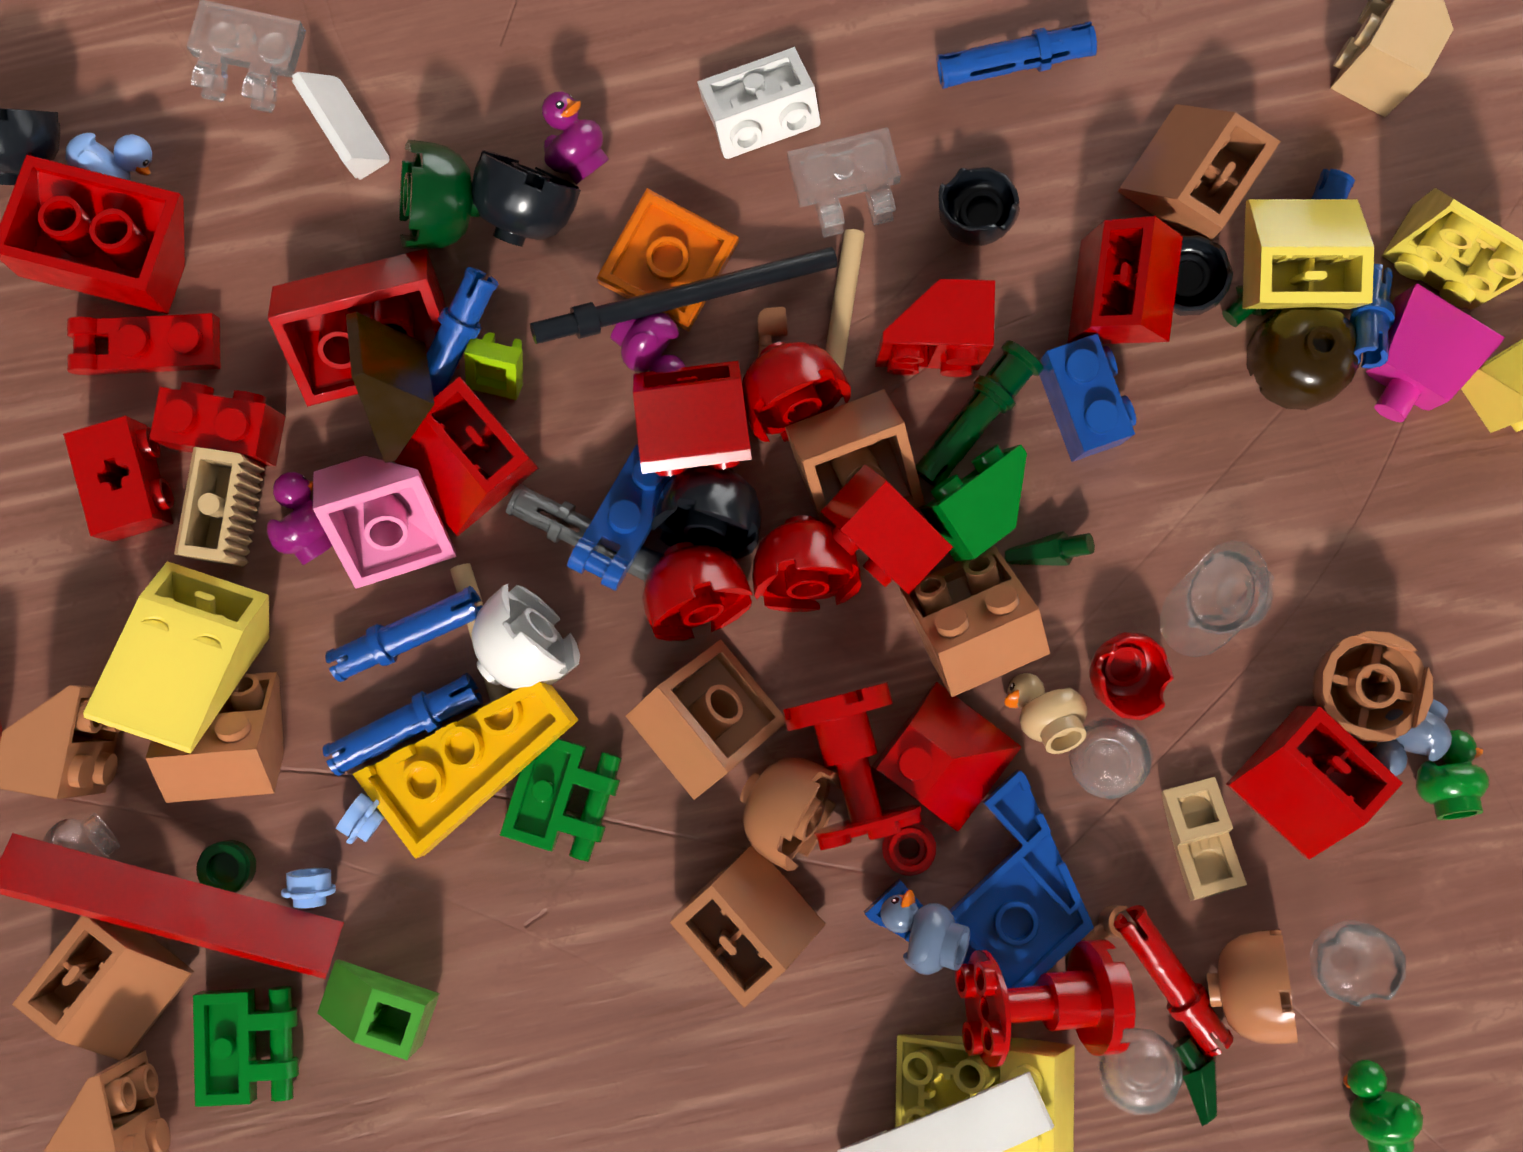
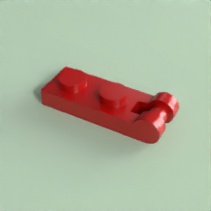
[67,313,221,375]

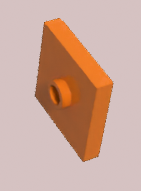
[596,188,739,332]

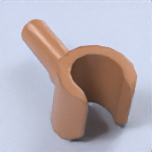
[757,307,788,358]
[1066,905,1137,958]

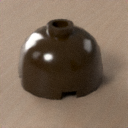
[1246,307,1360,410]

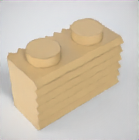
[174,447,265,567]

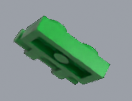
[500,738,622,862]
[193,986,299,1107]

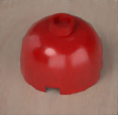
[742,342,851,442]
[752,515,862,612]
[642,542,753,641]

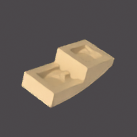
[1161,777,1247,901]

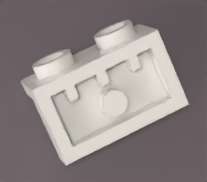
[697,47,821,159]

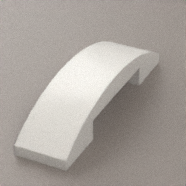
[837,1071,1054,1152]

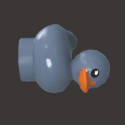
[1363,699,1452,776]
[880,890,970,975]

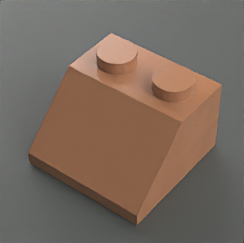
[785,389,925,527]
[626,639,785,800]

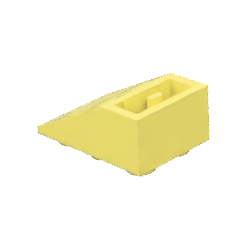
[1382,188,1523,310]
[83,561,269,754]
[895,1034,1075,1152]

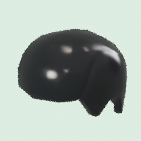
[938,167,1020,246]
[1173,235,1234,316]

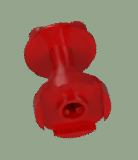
[782,682,922,850]
[955,939,1136,1067]

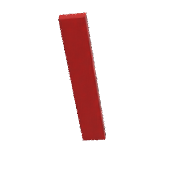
[0,833,344,979]

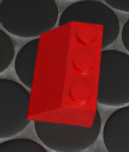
[0,155,185,314]
[268,248,460,407]

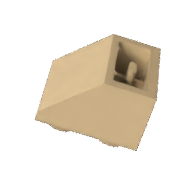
[1331,0,1454,117]

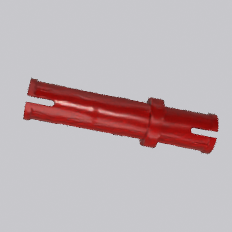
[1113,905,1234,1057]

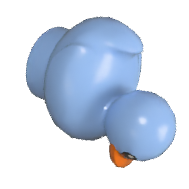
[65,132,152,180]

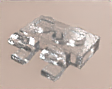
[186,0,306,113]
[787,127,901,238]

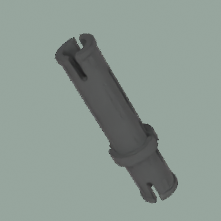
[506,483,663,582]

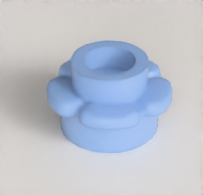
[336,793,384,844]
[281,868,336,908]

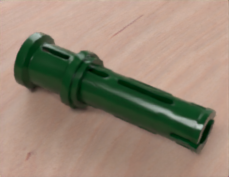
[915,340,1044,487]

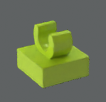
[464,332,523,400]

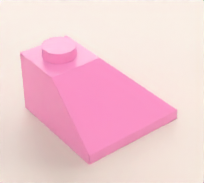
[313,456,456,589]

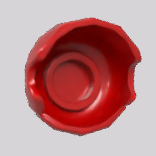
[1089,632,1174,720]

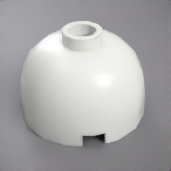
[471,584,580,690]

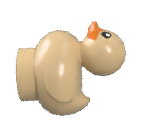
[1004,673,1088,754]

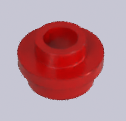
[882,823,936,876]

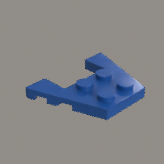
[863,769,1094,988]

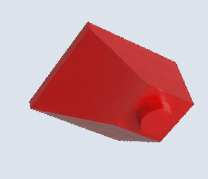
[872,682,1022,832]

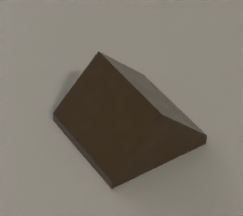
[346,312,434,463]

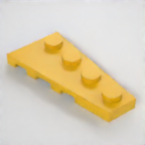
[353,682,579,859]

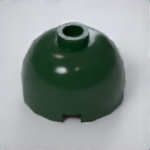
[399,140,480,250]

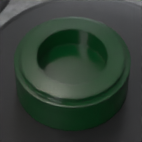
[196,840,256,893]

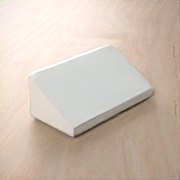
[291,72,390,180]

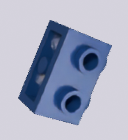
[1039,333,1136,462]

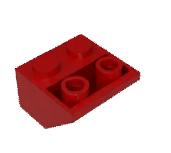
[1068,216,1183,344]
[875,279,995,377]
[633,360,752,476]
[394,376,539,536]
[1226,706,1403,860]

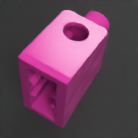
[1366,283,1505,422]

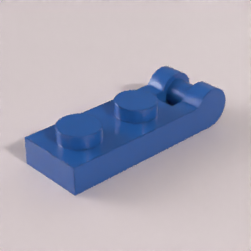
[567,444,672,591]

